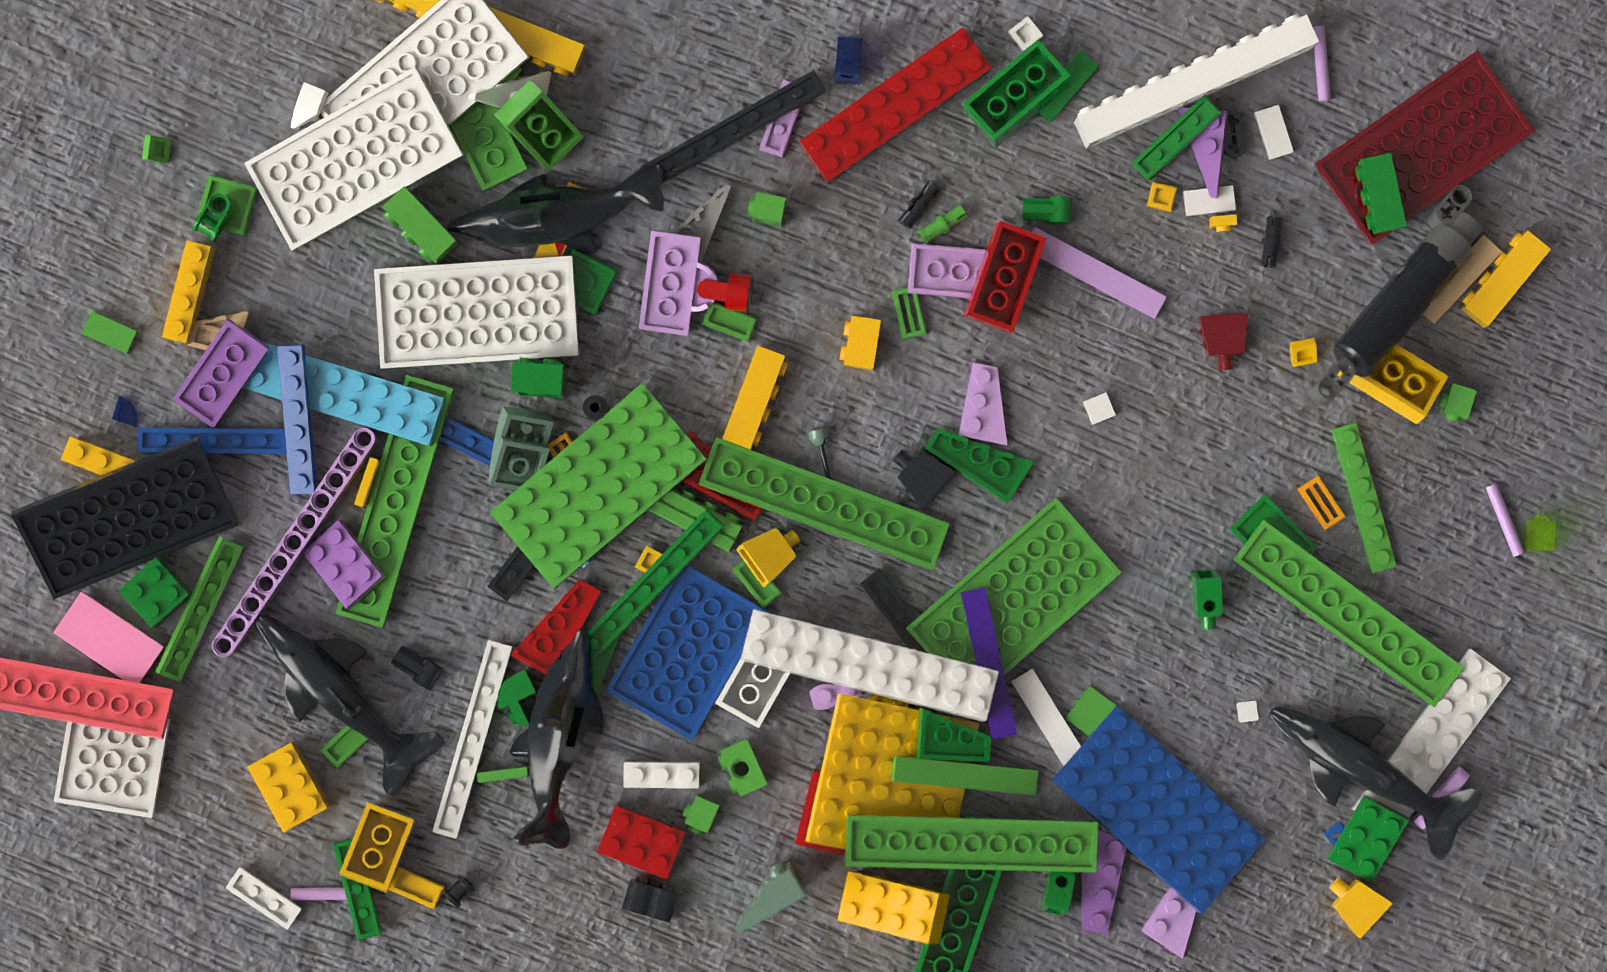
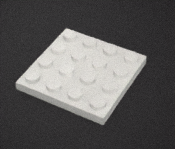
[54,719,170,818]

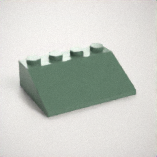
[736,861,805,934]

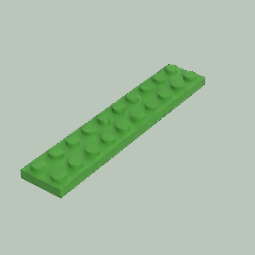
[336,375,455,628]
[698,437,950,571]
[1233,520,1464,707]
[845,815,1098,873]

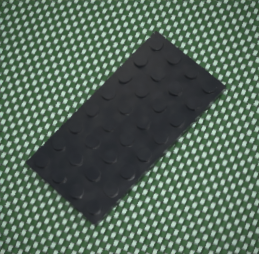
[11,437,239,599]

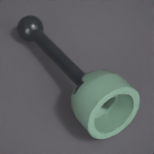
[808,427,833,480]

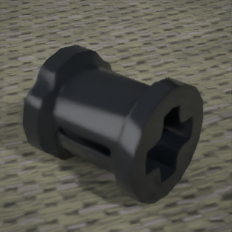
[443,874,476,908]

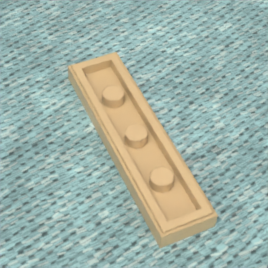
[1423,235,1502,324]

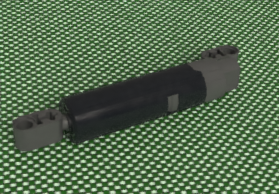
[1310,185,1483,405]

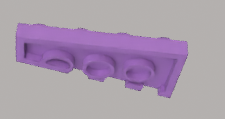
[1080,830,1126,934]

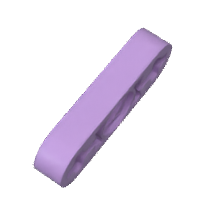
[1412,766,1470,829]

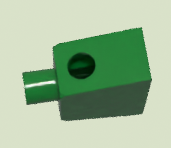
[1190,569,1223,630]
[1039,871,1076,916]

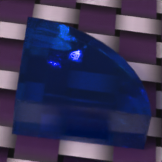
[112,396,138,427]

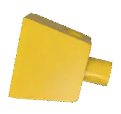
[736,528,800,588]
[1329,877,1392,939]

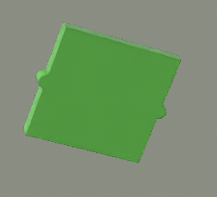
[1065,686,1116,736]

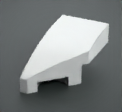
[291,82,329,130]

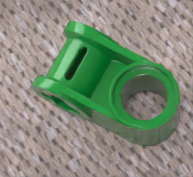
[192,193,235,242]

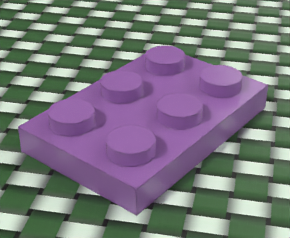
[303,520,386,609]

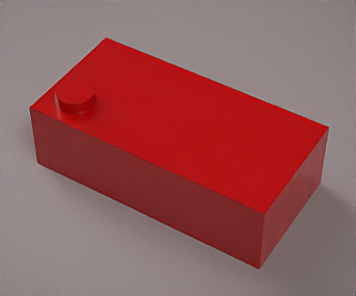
[963,221,1047,333]

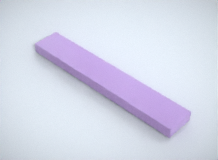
[1032,227,1166,319]

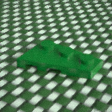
[916,708,991,762]

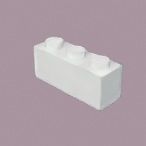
[623,761,700,789]

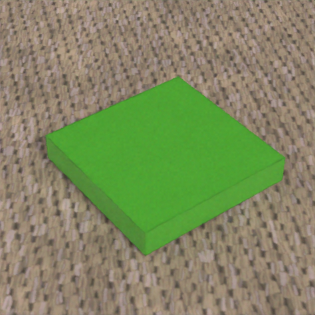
[197,174,258,236]

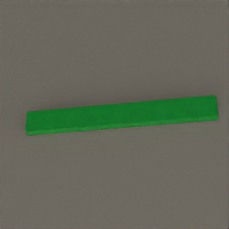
[588,509,724,665]

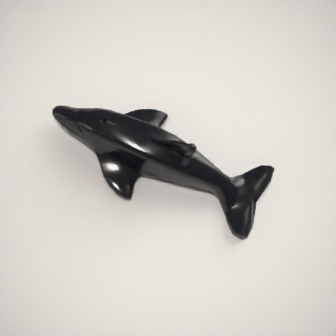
[447,164,664,254]
[256,614,445,796]
[510,627,603,849]
[1270,707,1483,860]

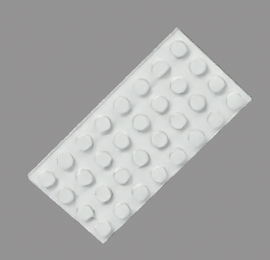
[320,0,530,126]
[244,67,464,251]
[374,256,579,369]

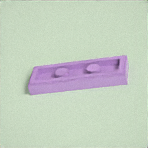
[759,80,800,158]

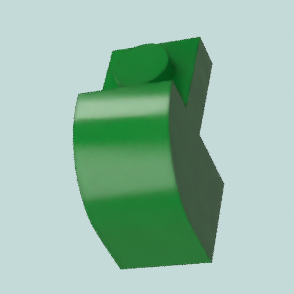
[497,669,538,728]

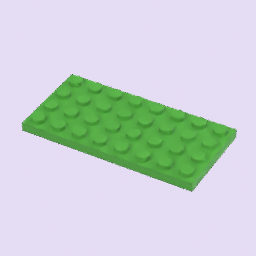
[490,383,707,589]
[906,498,1121,675]

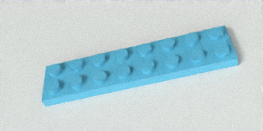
[242,342,445,446]

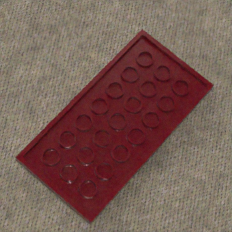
[1314,50,1535,246]

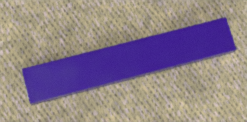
[961,587,1017,740]

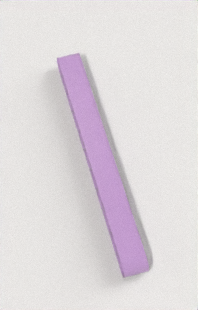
[212,428,378,657]

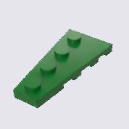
[924,428,1034,504]

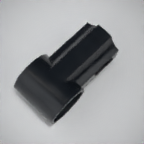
[391,645,444,691]

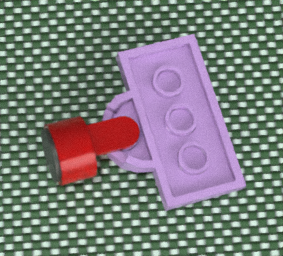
[639,230,754,336]

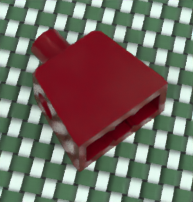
[1198,313,1248,371]

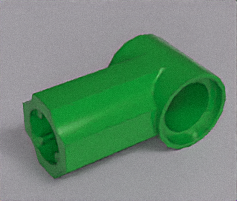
[1022,197,1072,224]

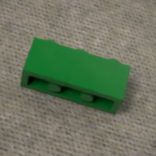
[1356,153,1407,235]

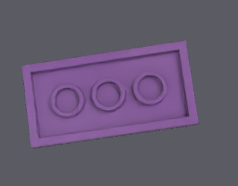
[172,319,270,428]

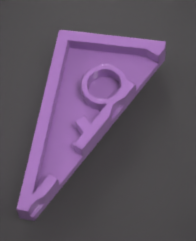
[1179,107,1228,199]

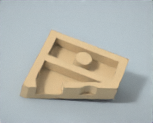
[188,311,250,350]

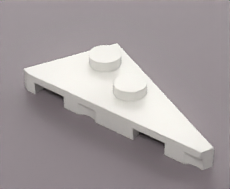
[468,71,552,108]

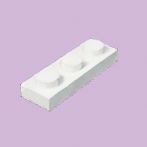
[226,867,303,930]

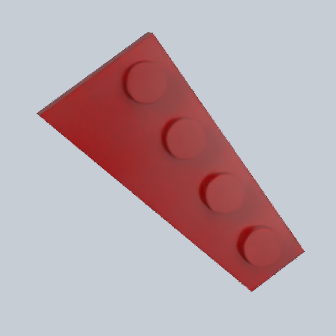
[681,430,762,521]
[510,579,602,674]

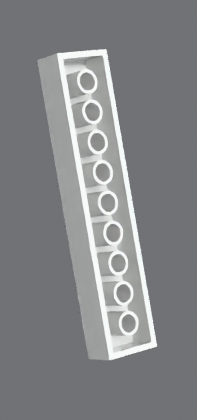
[1074,14,1319,149]
[741,609,998,722]

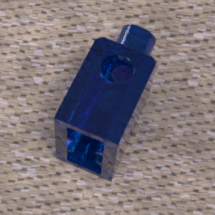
[834,36,863,85]

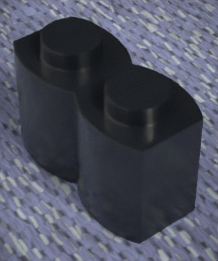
[622,875,678,922]

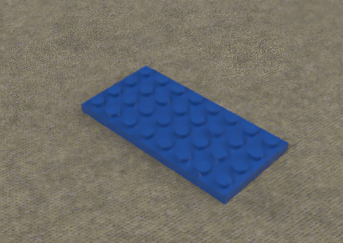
[1052,706,1265,914]

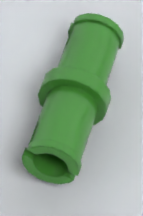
[917,205,968,244]

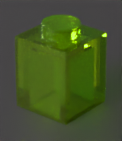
[1525,515,1556,551]

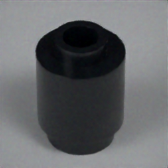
[583,395,609,421]

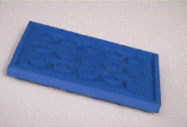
[606,565,767,741]

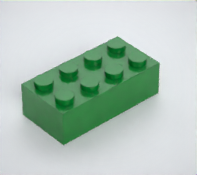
[962,40,1072,148]

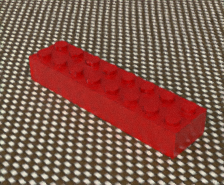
[799,27,992,184]

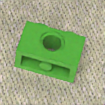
[748,192,786,227]
[718,738,768,797]

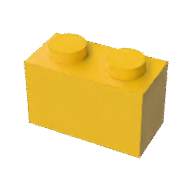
[839,315,881,371]

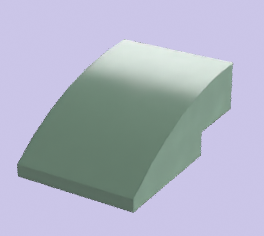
[488,406,554,490]

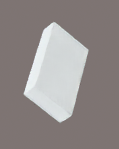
[1254,105,1294,160]
[1183,185,1236,217]

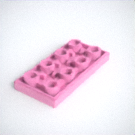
[53,591,165,683]

